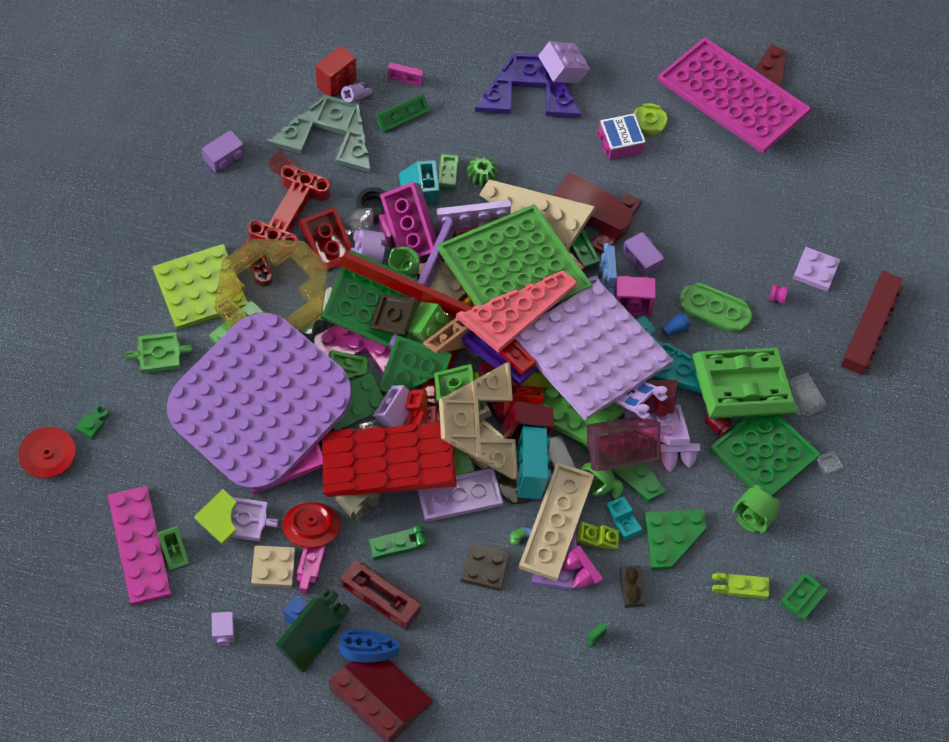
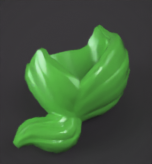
[388,247,420,280]
[581,461,624,499]

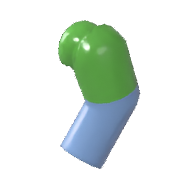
[510,527,532,545]

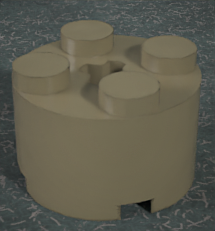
[335,493,381,521]

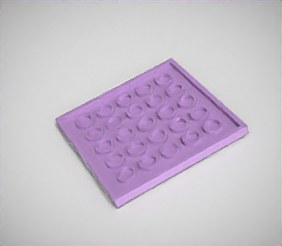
[514,280,673,421]

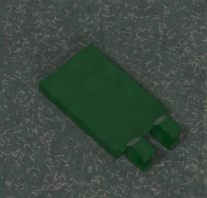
[276,589,350,673]

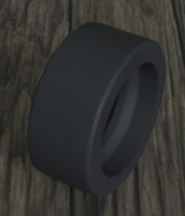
[356,187,386,223]

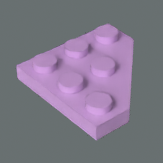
[623,405,690,446]

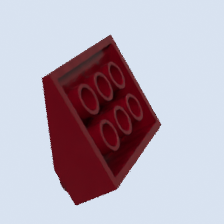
[329,660,433,742]

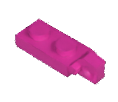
[297,545,327,594]

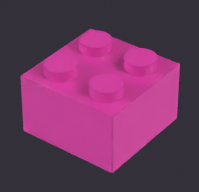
[615,276,655,317]

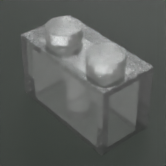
[788,373,826,420]

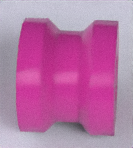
[769,283,788,305]

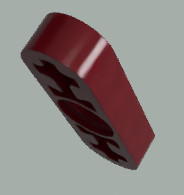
[242,238,273,287]

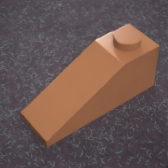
[423,318,470,354]

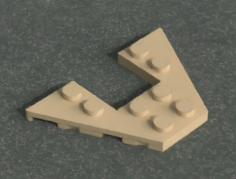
[439,362,518,479]

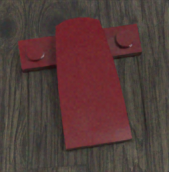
[553,172,641,254]

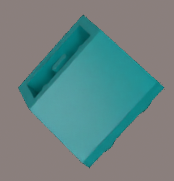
[399,160,439,204]

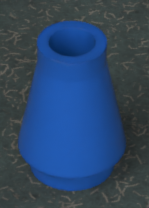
[662,313,691,337]

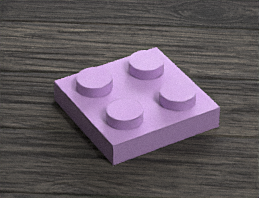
[793,247,840,292]

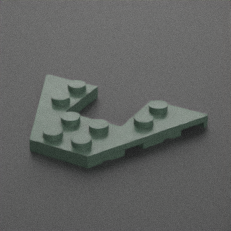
[267,95,370,173]

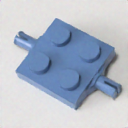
[598,243,617,298]

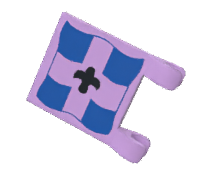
[613,382,668,419]

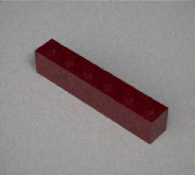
[841,270,903,375]

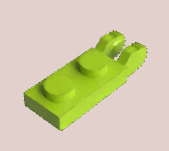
[712,573,769,599]

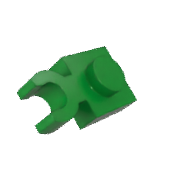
[75,404,109,440]

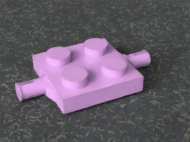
[232,497,278,542]

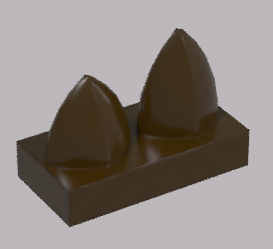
[620,566,646,608]

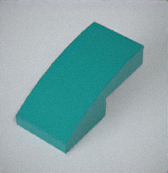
[606,496,642,541]

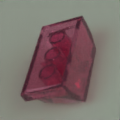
[586,417,661,471]

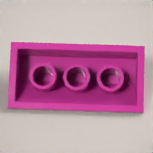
[380,182,437,261]

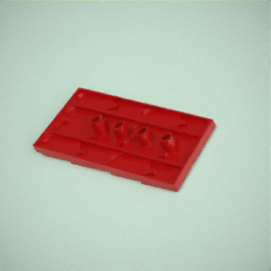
[322,422,457,497]

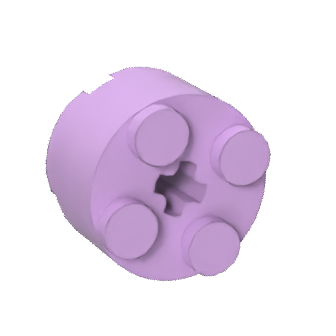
[351,229,385,263]

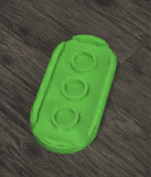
[679,283,752,333]

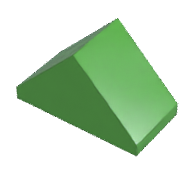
[158,526,189,570]

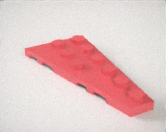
[456,271,577,353]

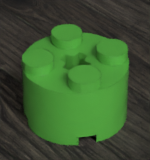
[732,485,780,533]

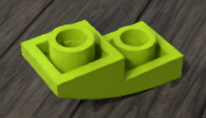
[576,522,619,550]

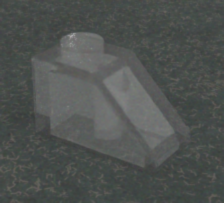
[344,208,373,237]

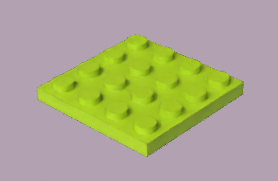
[152,244,248,331]

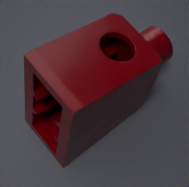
[643,380,678,417]

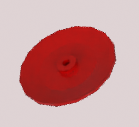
[18,427,76,478]
[282,502,341,548]

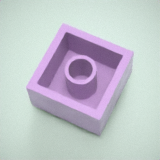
[539,41,590,83]

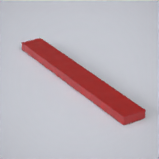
[339,251,472,317]

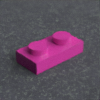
[388,63,424,87]

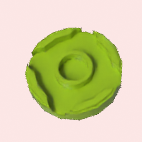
[633,103,668,135]

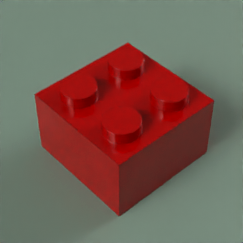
[315,46,357,97]

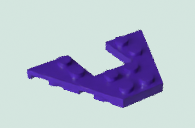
[475,53,581,118]

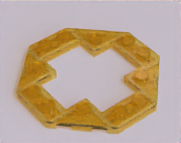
[215,239,328,333]

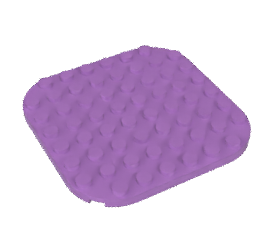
[167,313,352,490]

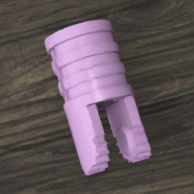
[341,82,373,102]

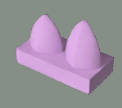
[658,443,700,472]

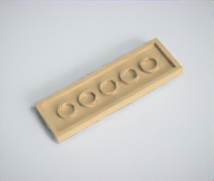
[519,462,595,581]

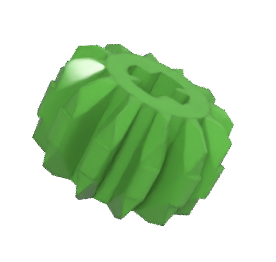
[467,156,498,187]

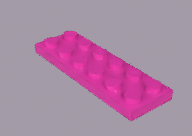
[108,486,172,606]

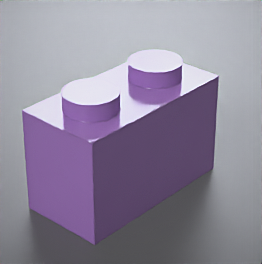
[201,130,245,173]
[623,232,664,277]

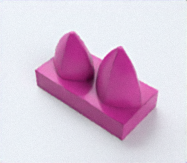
[564,545,603,588]

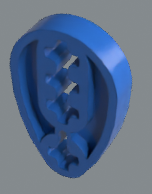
[339,629,400,662]

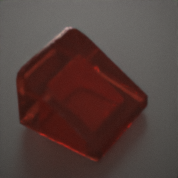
[269,150,295,176]

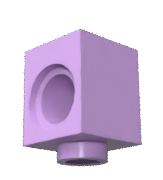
[212,612,235,645]

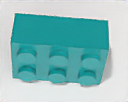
[517,426,551,500]

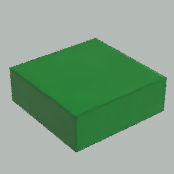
[586,621,607,646]

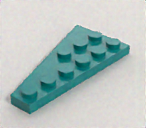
[649,335,702,393]

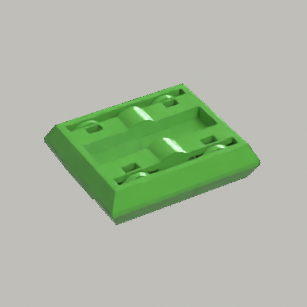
[692,348,797,419]

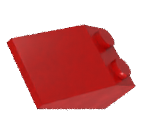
[298,207,352,272]

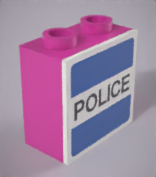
[597,114,645,160]

